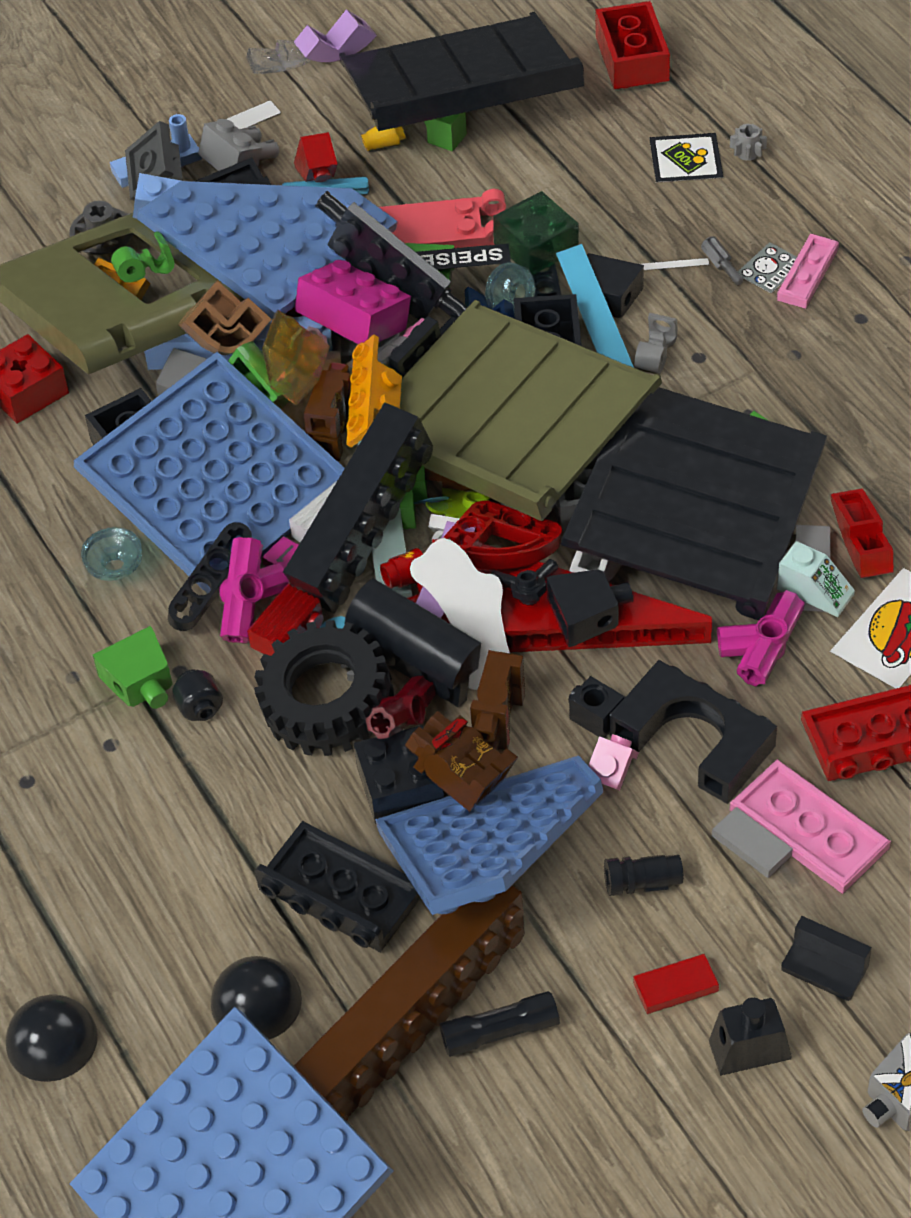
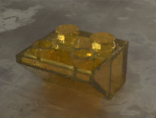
[262,310,330,405]

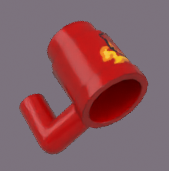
[380,548,423,603]

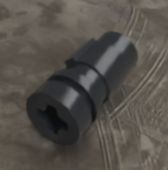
[604,854,684,896]

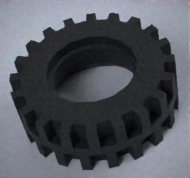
[254,620,394,756]

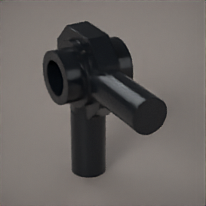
[491,559,558,605]

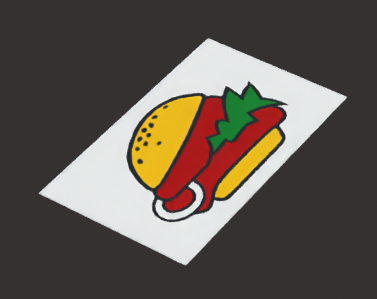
[830,568,911,689]

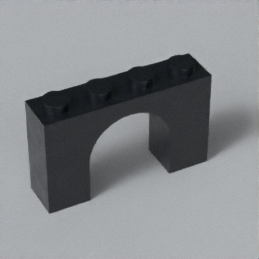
[610,660,777,804]

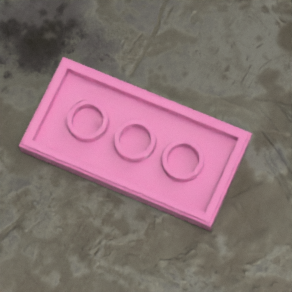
[730,759,891,894]

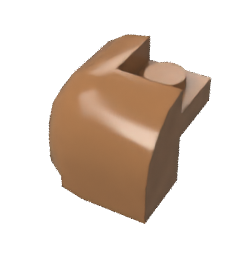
[178,280,272,355]

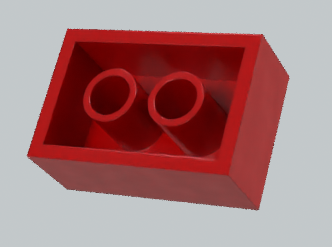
[595,1,670,89]

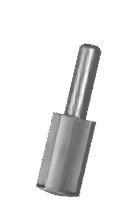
[701,236,743,285]

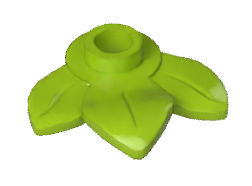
[425,488,489,519]

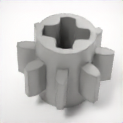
[730,124,767,161]

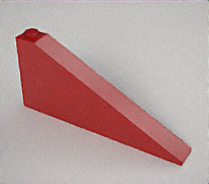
[432,539,712,653]

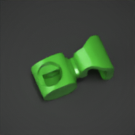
[111,231,175,283]

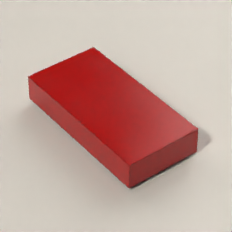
[633,953,719,1014]

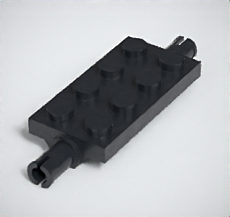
[315,191,468,320]

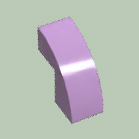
[294,9,377,62]

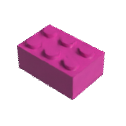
[295,260,411,344]

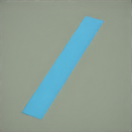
[556,244,634,368]

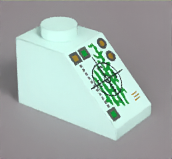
[777,541,855,617]

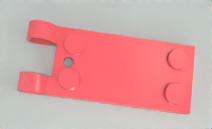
[379,189,510,248]

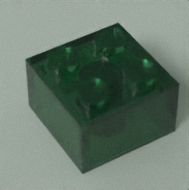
[493,191,579,276]

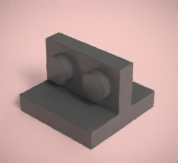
[125,121,183,201]

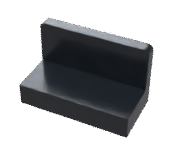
[781,916,872,1001]

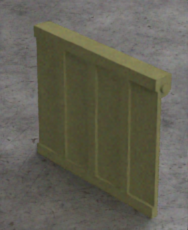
[373,300,662,521]

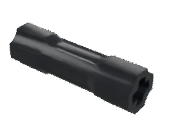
[439,991,560,1057]

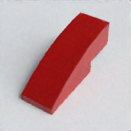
[831,488,894,578]

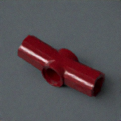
[366,676,436,739]

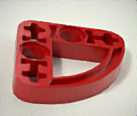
[443,501,562,570]

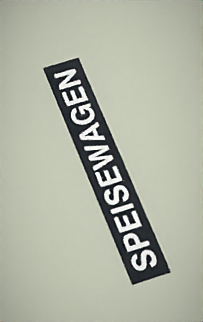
[351,243,511,270]

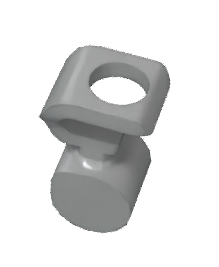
[634,313,678,373]

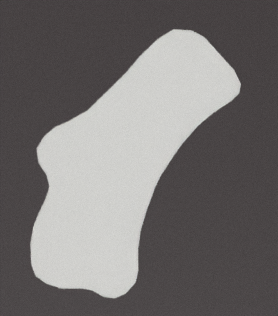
[410,538,510,690]

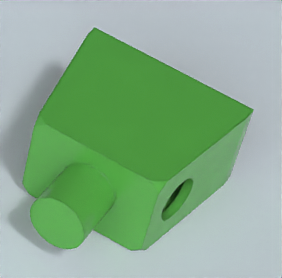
[93,626,173,709]

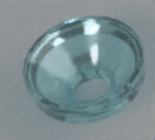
[485,262,535,309]
[81,527,142,581]

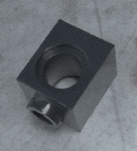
[568,676,625,738]

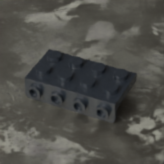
[255,821,421,953]

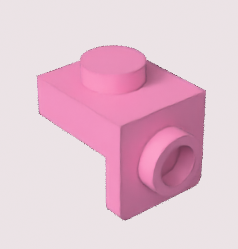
[588,734,639,791]

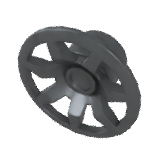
[69,201,133,255]

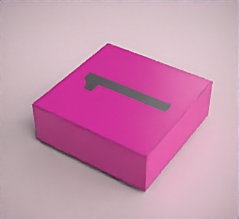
[262,536,299,569]

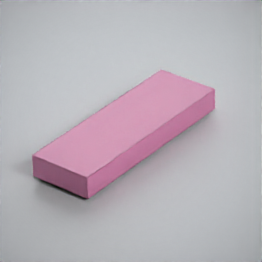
[777,234,839,309]

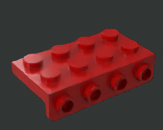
[801,685,911,781]

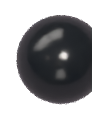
[211,956,302,1040]
[5,994,98,1082]

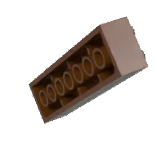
[294,885,525,1121]

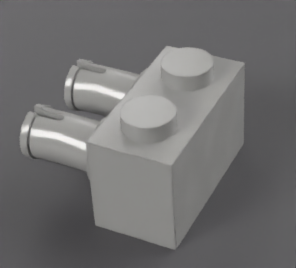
[198,119,279,171]

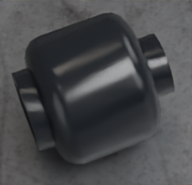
[172,669,223,721]

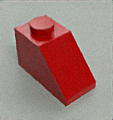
[294,132,338,182]

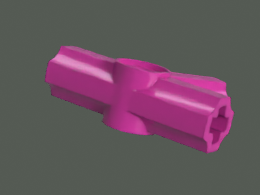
[219,537,289,643]
[717,590,805,687]

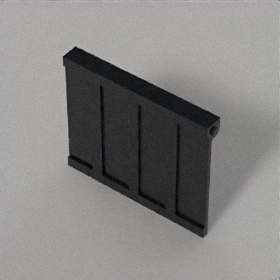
[339,12,584,131]
[561,387,827,621]

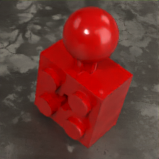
[0,334,69,424]

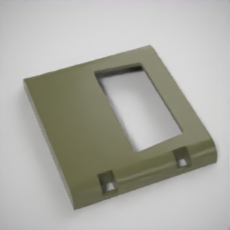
[0,213,245,375]

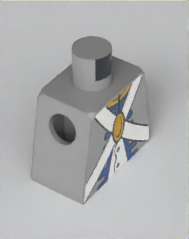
[862,1032,911,1131]

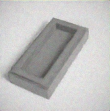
[712,807,793,878]

